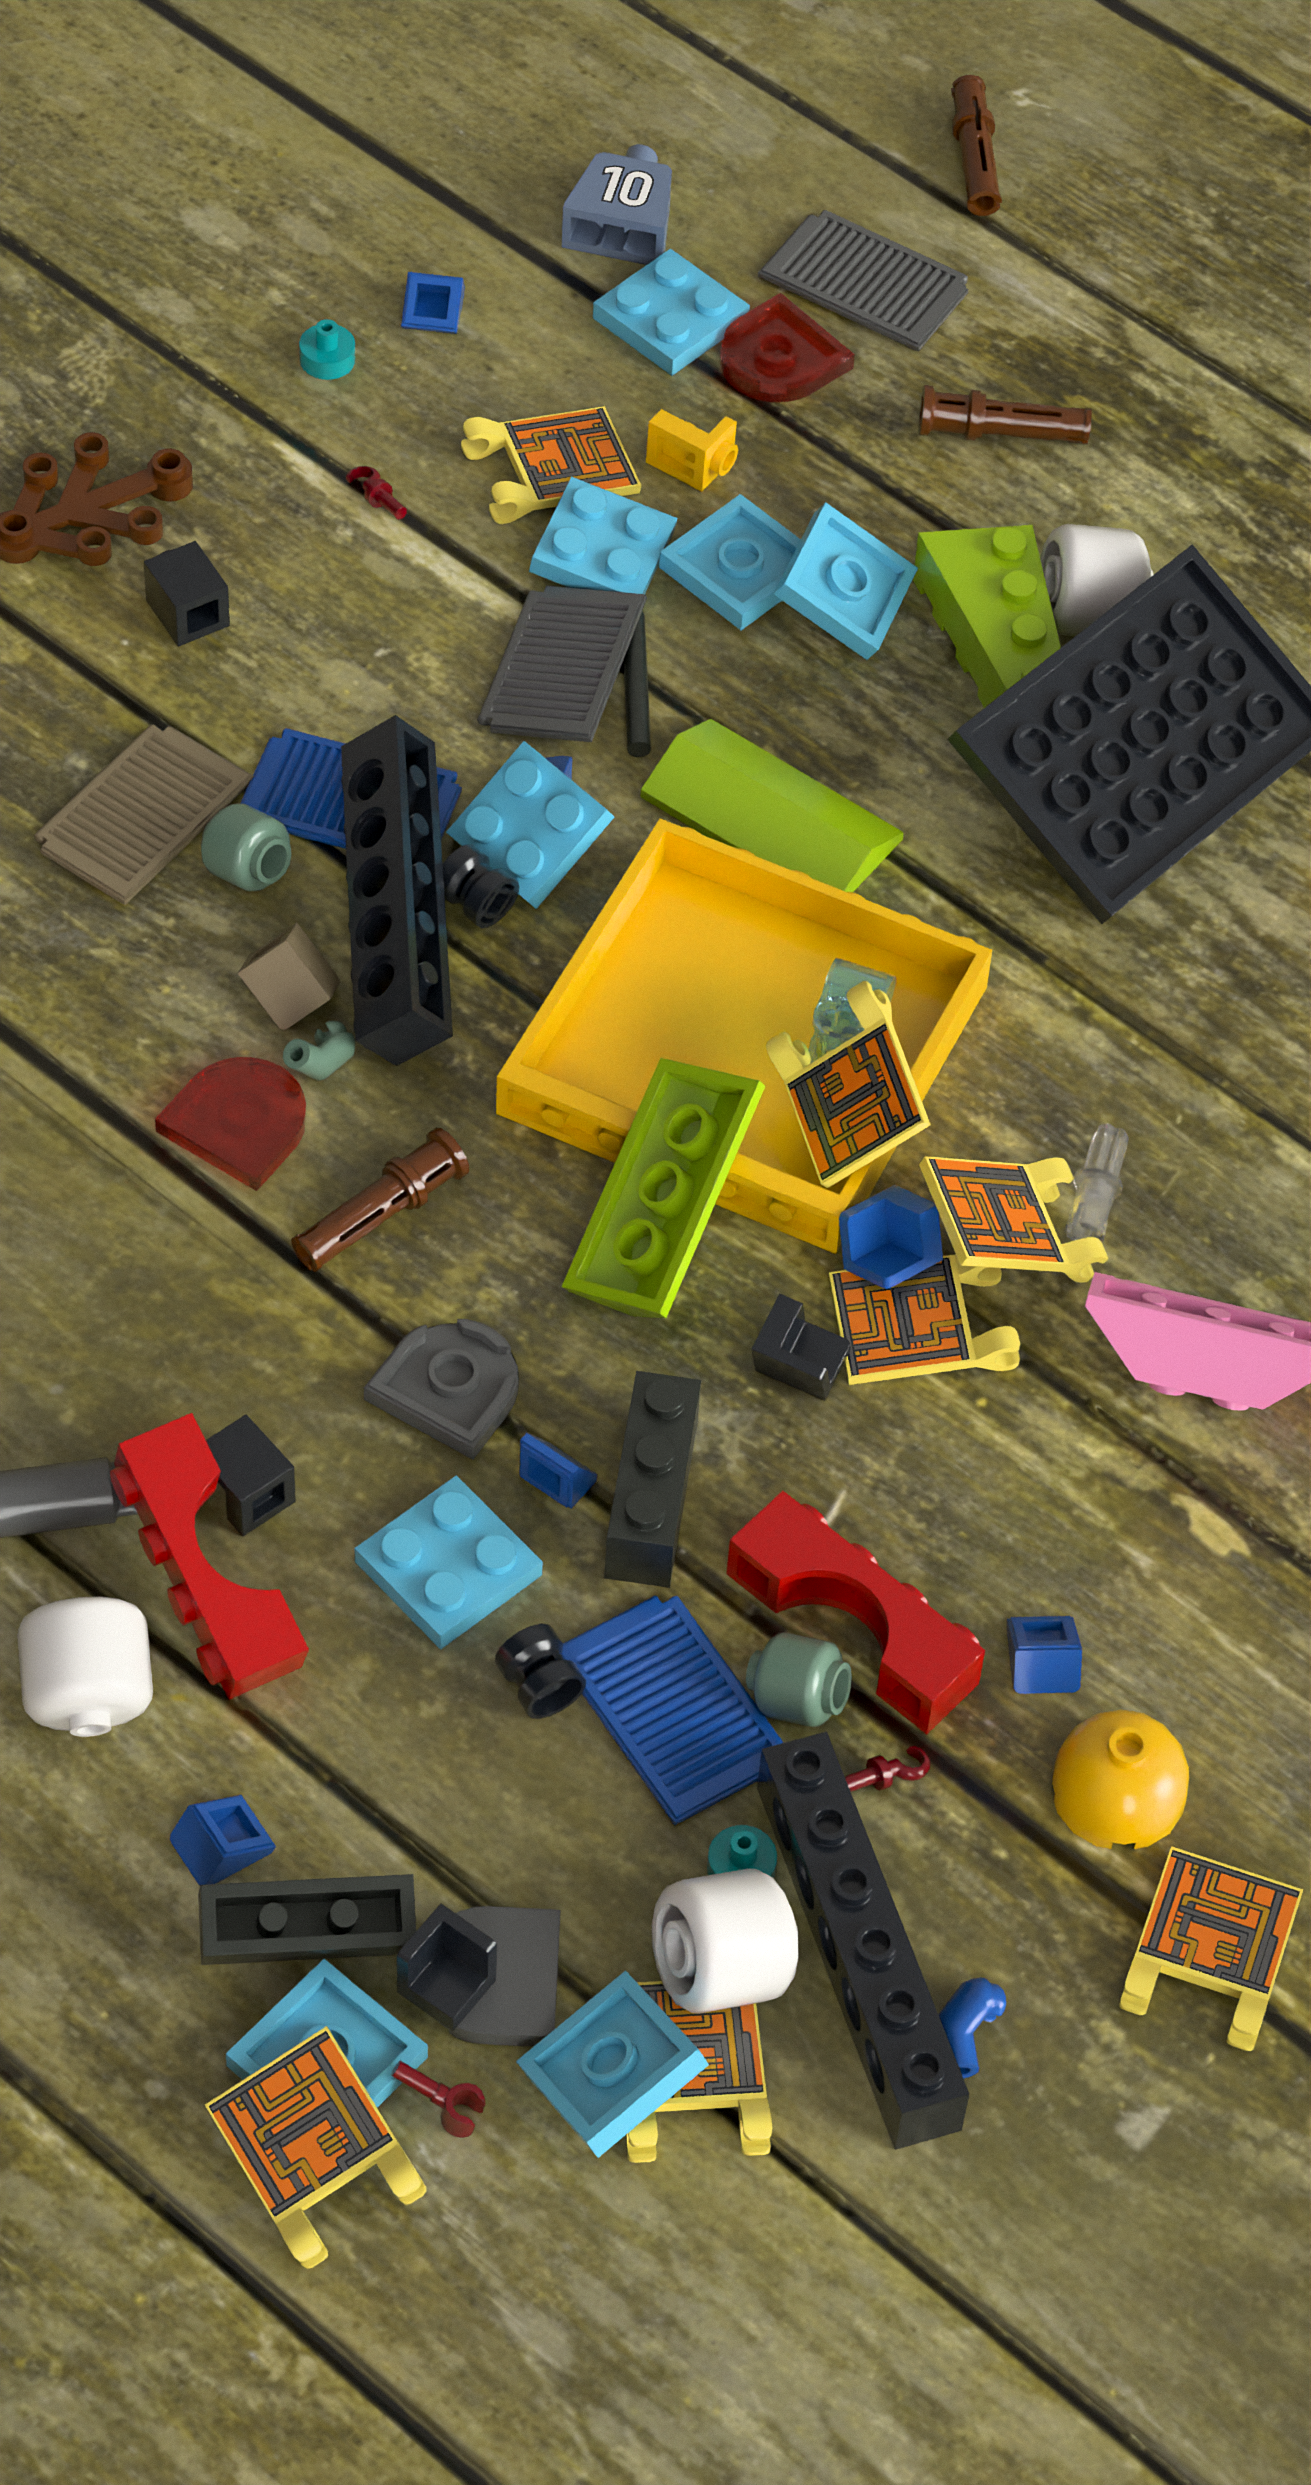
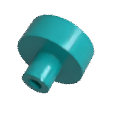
[299,319,355,380]
[707,1825,777,1879]

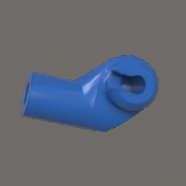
[938,1977,1006,2079]

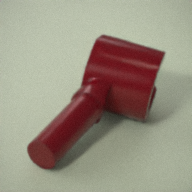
[391,2060,485,2138]

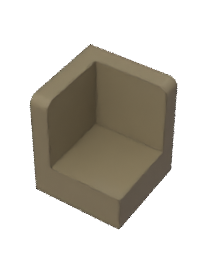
[238,922,340,1030]

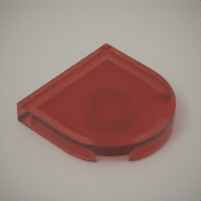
[720,293,855,402]
[155,1057,306,1191]

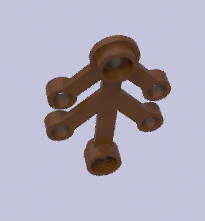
[0,432,193,566]

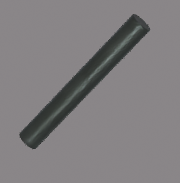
[623,612,651,757]

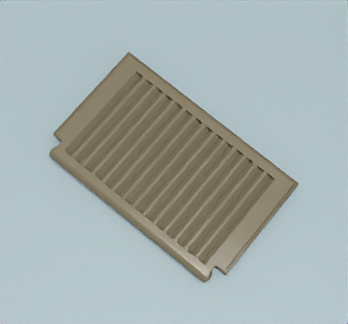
[34,724,254,905]

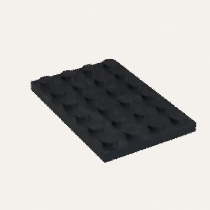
[947,544,1311,924]

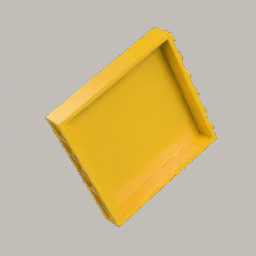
[496,818,992,1254]

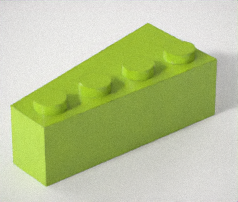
[913,525,1061,708]

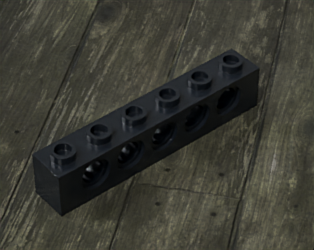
[341,715,453,1066]
[757,1731,969,2150]

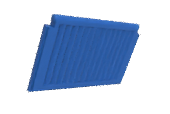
[240,728,462,849]
[562,1596,784,1826]

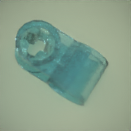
[808,957,896,1063]

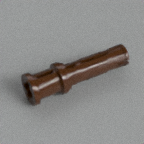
[918,385,1092,445]
[291,1127,469,1272]

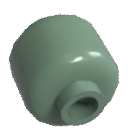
[201,804,292,892]
[746,1633,852,1727]

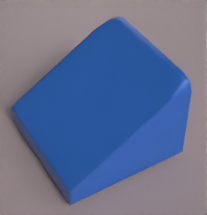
[401,272,465,334]
[519,1433,598,1509]
[1007,1616,1082,1694]
[170,1795,276,1885]

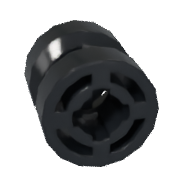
[442,844,520,929]
[495,1623,586,1719]

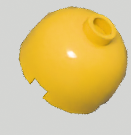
[1052,1709,1189,1849]

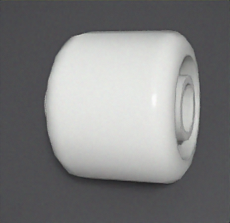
[1040,524,1154,636]
[17,1597,153,1737]
[652,1869,798,2014]

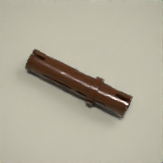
[951,75,1002,216]

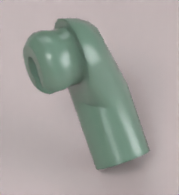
[283,1020,355,1081]

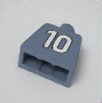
[562,144,672,265]

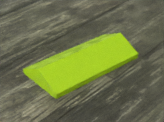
[640,719,904,892]
[561,1058,765,1318]

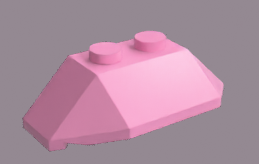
[1085,1272,1311,1410]

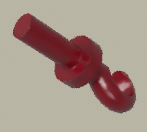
[346,466,407,520]
[845,1746,930,1792]

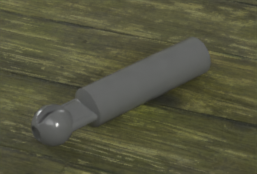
[0,1457,138,1538]

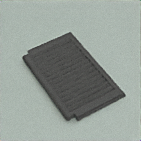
[758,210,969,352]
[477,586,647,742]

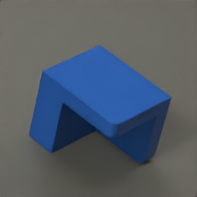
[839,1185,943,1289]

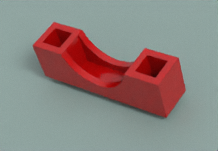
[110,1413,309,1700]
[726,1491,985,1735]

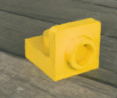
[646,409,738,492]

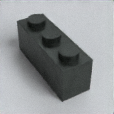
[604,1371,701,1588]
[198,1874,416,1965]

